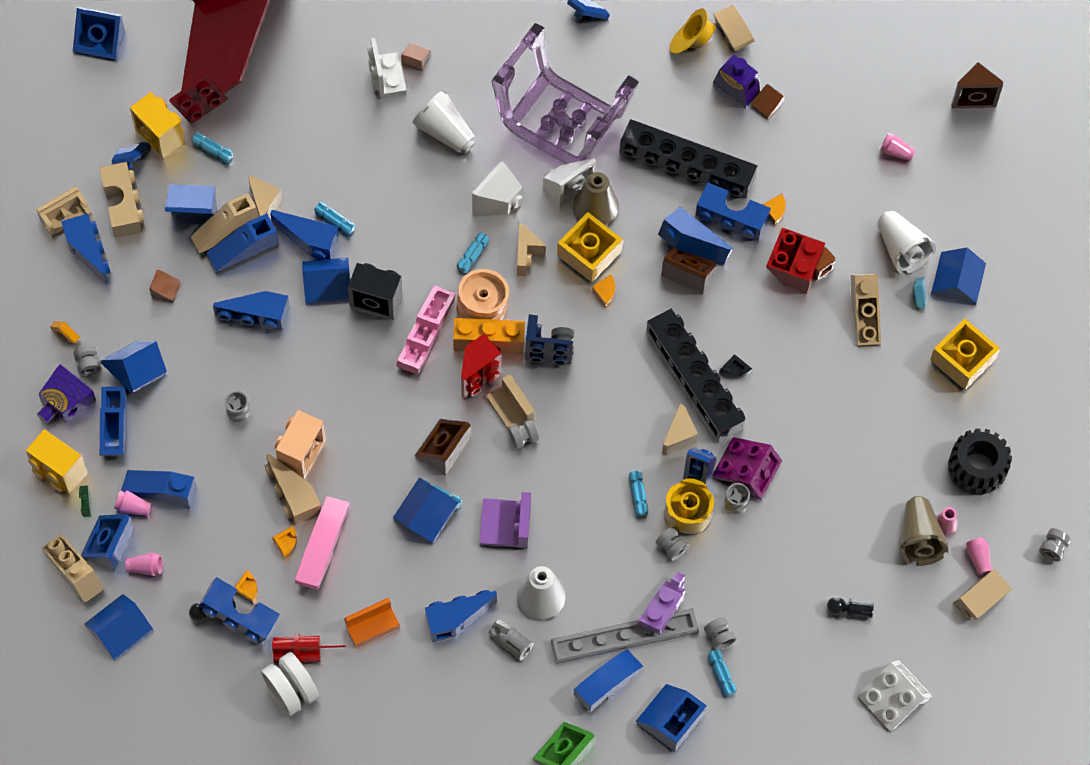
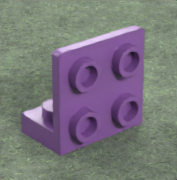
[480,492,531,548]

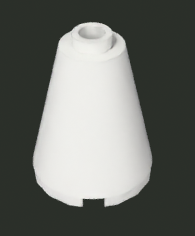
[412,91,475,153]
[878,211,936,274]
[517,566,565,621]

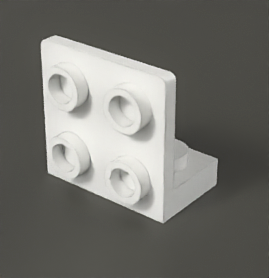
[367,38,407,99]
[858,660,932,731]

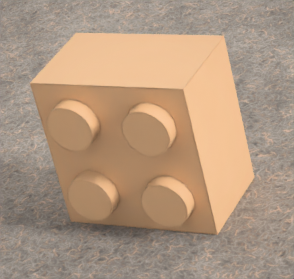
[274,410,326,479]

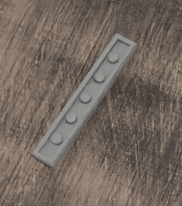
[551,608,699,664]

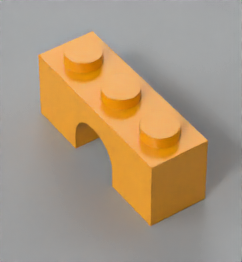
[453,318,525,354]

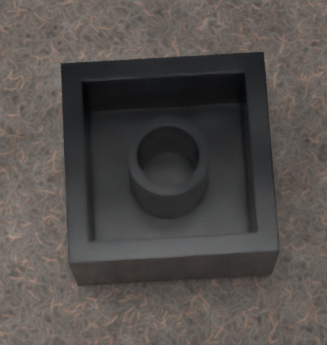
[348,263,403,320]

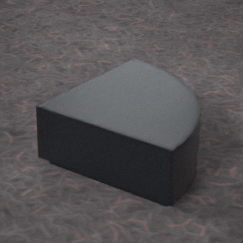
[719,354,752,379]

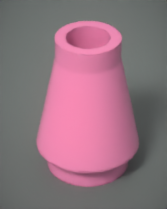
[880,133,916,162]
[114,490,152,517]
[936,507,958,535]
[965,537,992,575]
[125,552,163,576]

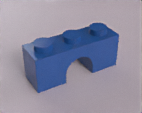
[695,182,771,241]
[198,577,280,643]

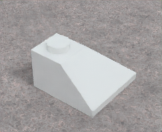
[543,158,597,207]
[472,161,523,216]

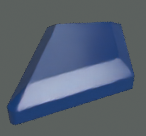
[567,0,610,20]
[111,142,150,169]

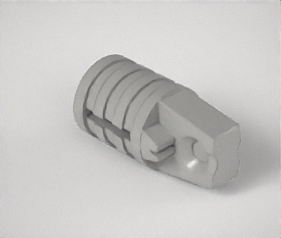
[488,620,534,661]

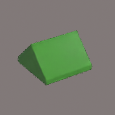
[533,722,595,765]

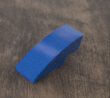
[99,386,128,456]
[573,649,644,712]

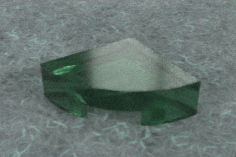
[79,485,91,517]

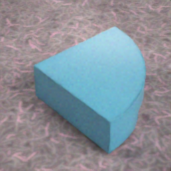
[913,277,926,308]

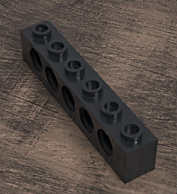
[619,119,758,198]
[646,308,746,442]

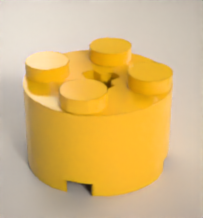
[664,479,714,534]

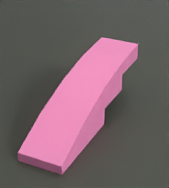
[396,286,456,375]
[295,496,350,590]

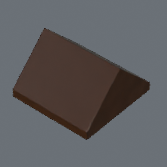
[951,62,1003,108]
[661,248,718,294]
[415,419,471,475]

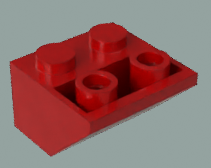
[766,227,826,293]
[461,334,502,399]

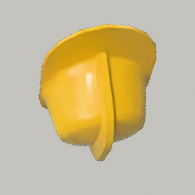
[670,8,716,54]

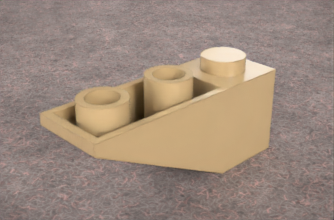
[191,193,259,254]
[850,274,881,346]
[264,454,322,525]
[42,534,104,603]

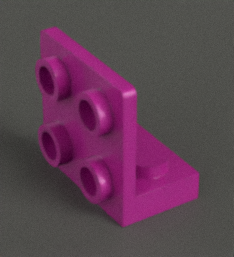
[712,437,782,500]

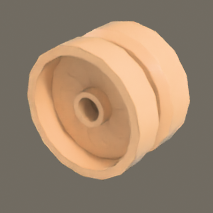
[456,269,509,320]

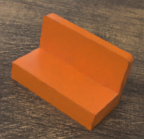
[344,598,400,648]

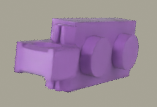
[638,572,686,635]

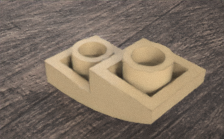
[713,4,755,51]

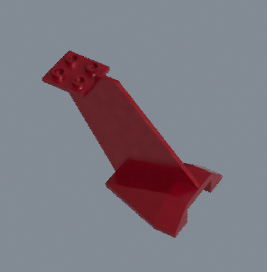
[169,0,270,125]

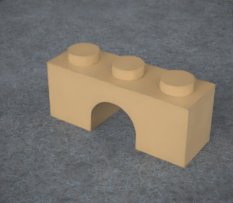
[100,162,145,238]

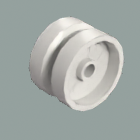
[260,652,320,716]

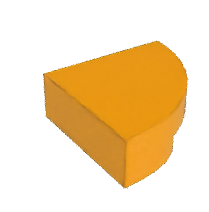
[763,194,786,225]
[592,275,615,307]
[50,321,80,343]
[272,526,297,559]
[235,570,258,604]

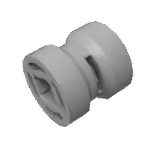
[73,345,102,377]
[224,391,250,422]
[508,419,539,449]
[725,483,750,514]
[656,527,689,561]
[1039,528,1071,562]
[704,617,737,650]

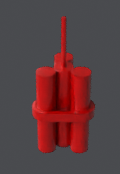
[272,634,346,663]

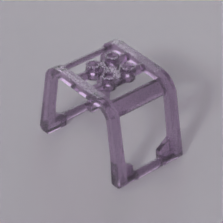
[491,23,639,164]

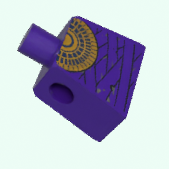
[713,55,760,108]
[37,364,96,424]

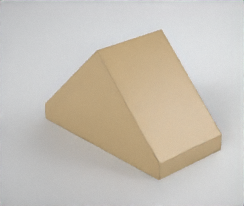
[248,176,282,219]
[662,404,698,455]

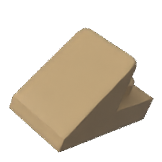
[517,224,546,276]

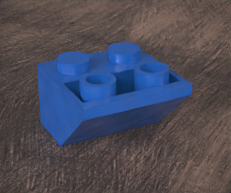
[636,684,707,752]

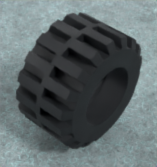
[948,428,1012,494]

